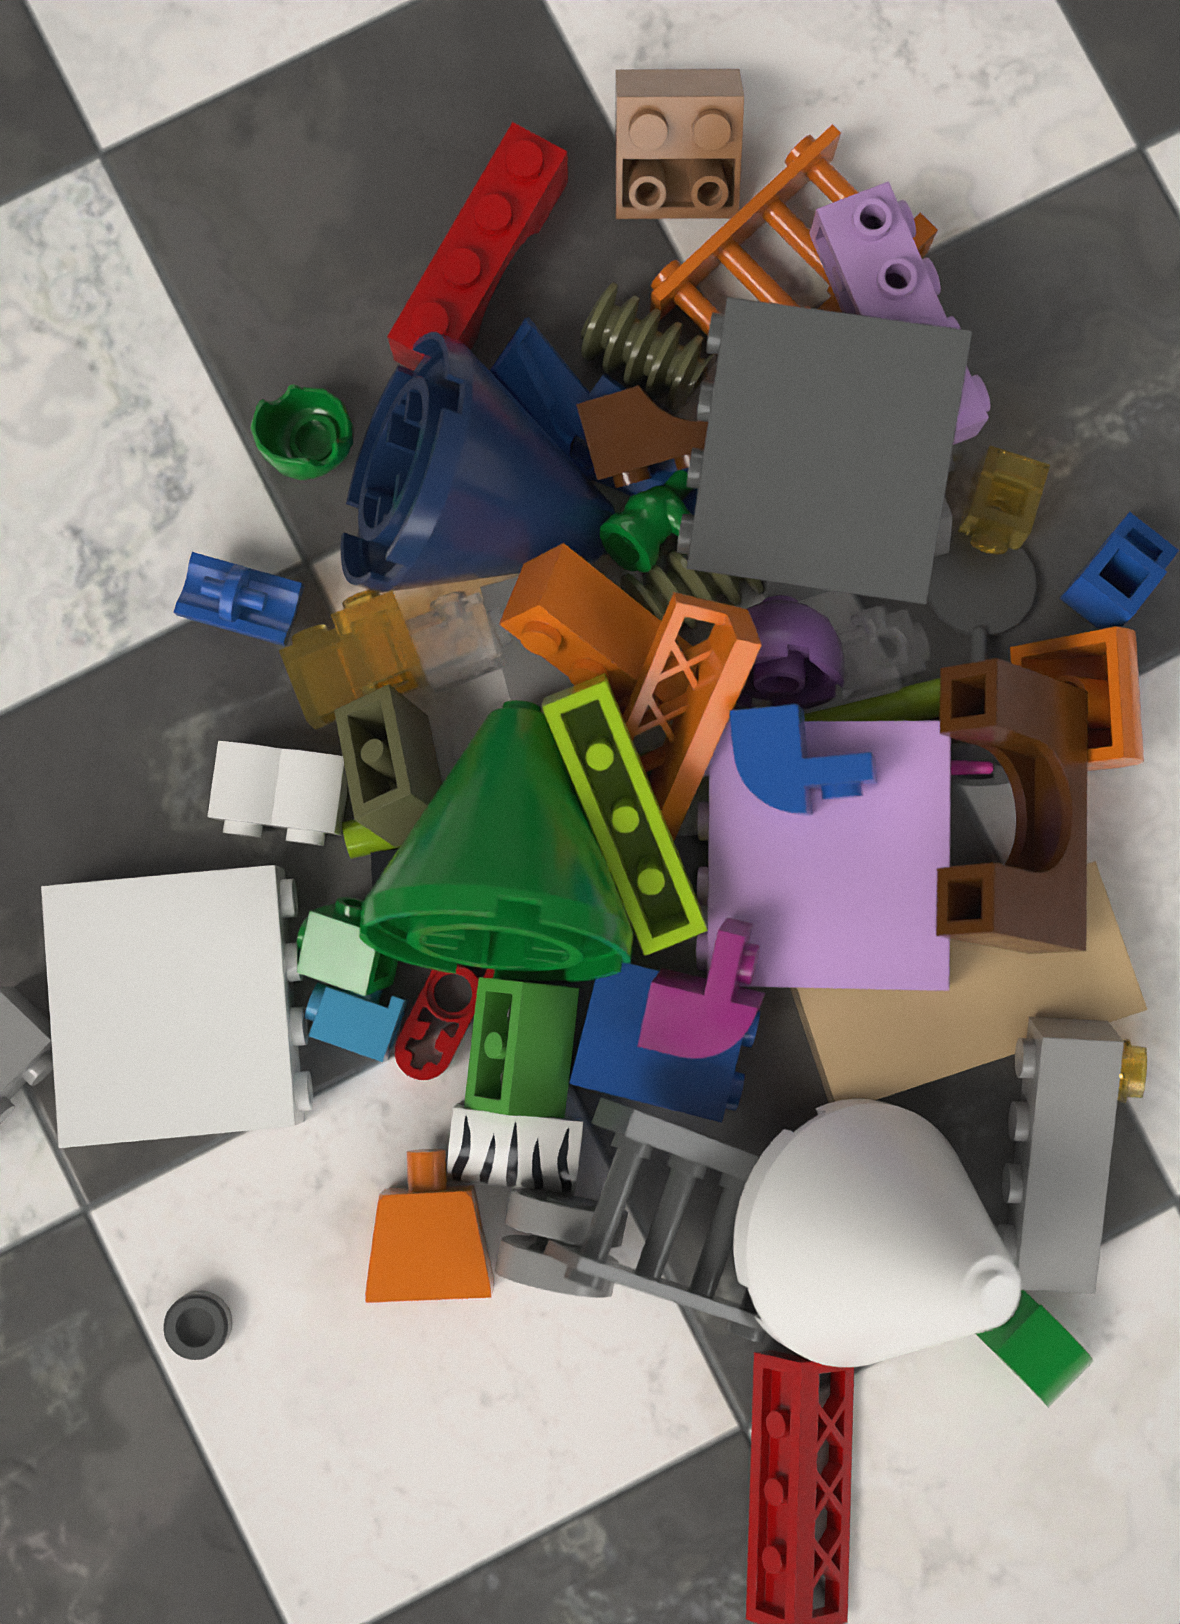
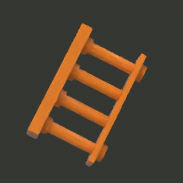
[649,124,938,336]

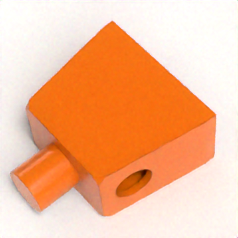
[365,1149,494,1303]

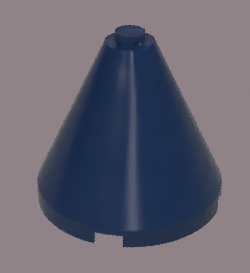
[341,332,615,593]

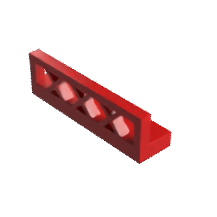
[746,1350,854,1624]

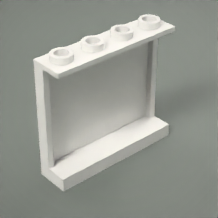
[41,865,313,1148]

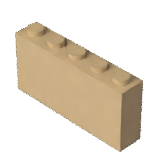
[790,861,1148,1103]

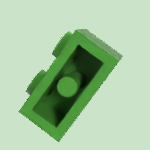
[464,977,579,1118]

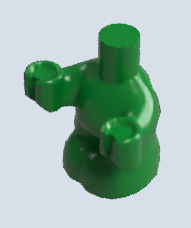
[600,470,694,573]

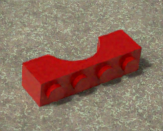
[387,122,568,370]

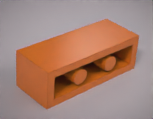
[499,543,698,726]

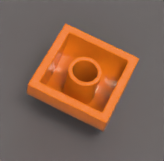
[1010,626,1144,771]

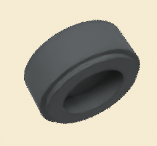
[163,1291,232,1360]

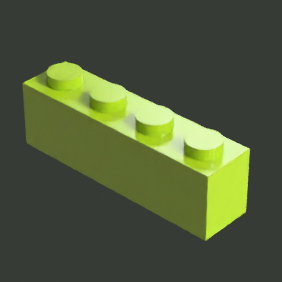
[542,673,708,956]

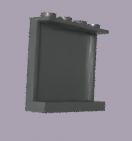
[677,297,972,604]

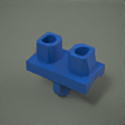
[174,552,305,647]

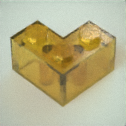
[279,589,431,729]

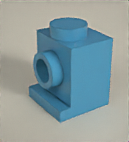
[304,982,410,1062]

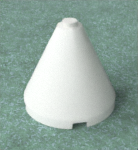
[733,1098,1021,1367]

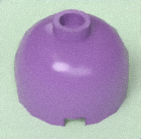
[736,595,844,710]

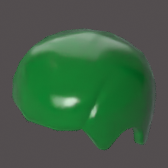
[250,384,355,480]

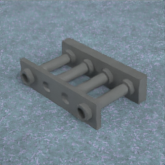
[544,1098,766,1343]

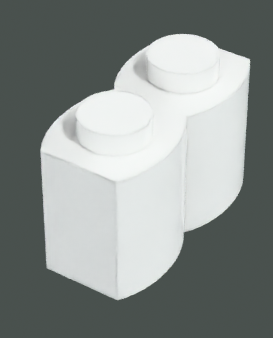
[208,741,348,846]

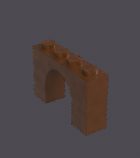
[936,658,1088,954]

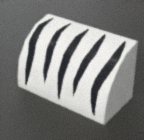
[447,1104,583,1195]

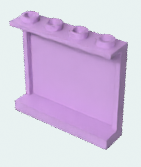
[696,721,951,991]

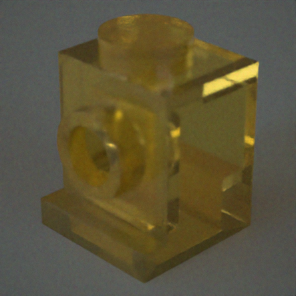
[958,445,1050,555]

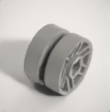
[495,1187,628,1298]

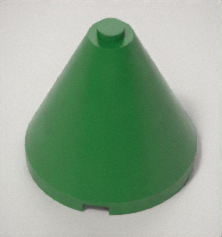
[359,700,633,982]

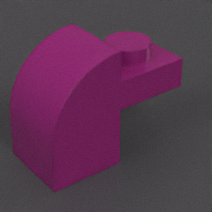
[638,917,765,1058]

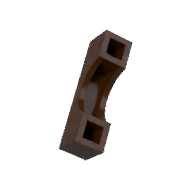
[576,386,708,488]

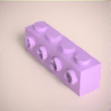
[809,181,990,445]

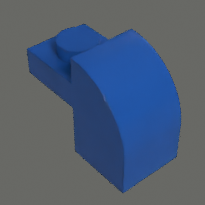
[1059,512,1180,630]
[730,704,877,816]

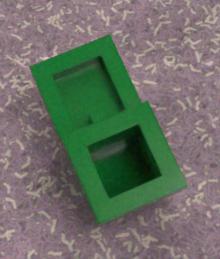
[975,1290,1094,1408]

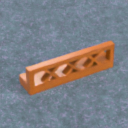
[623,592,762,841]

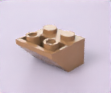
[615,69,744,219]

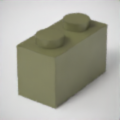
[334,684,442,848]

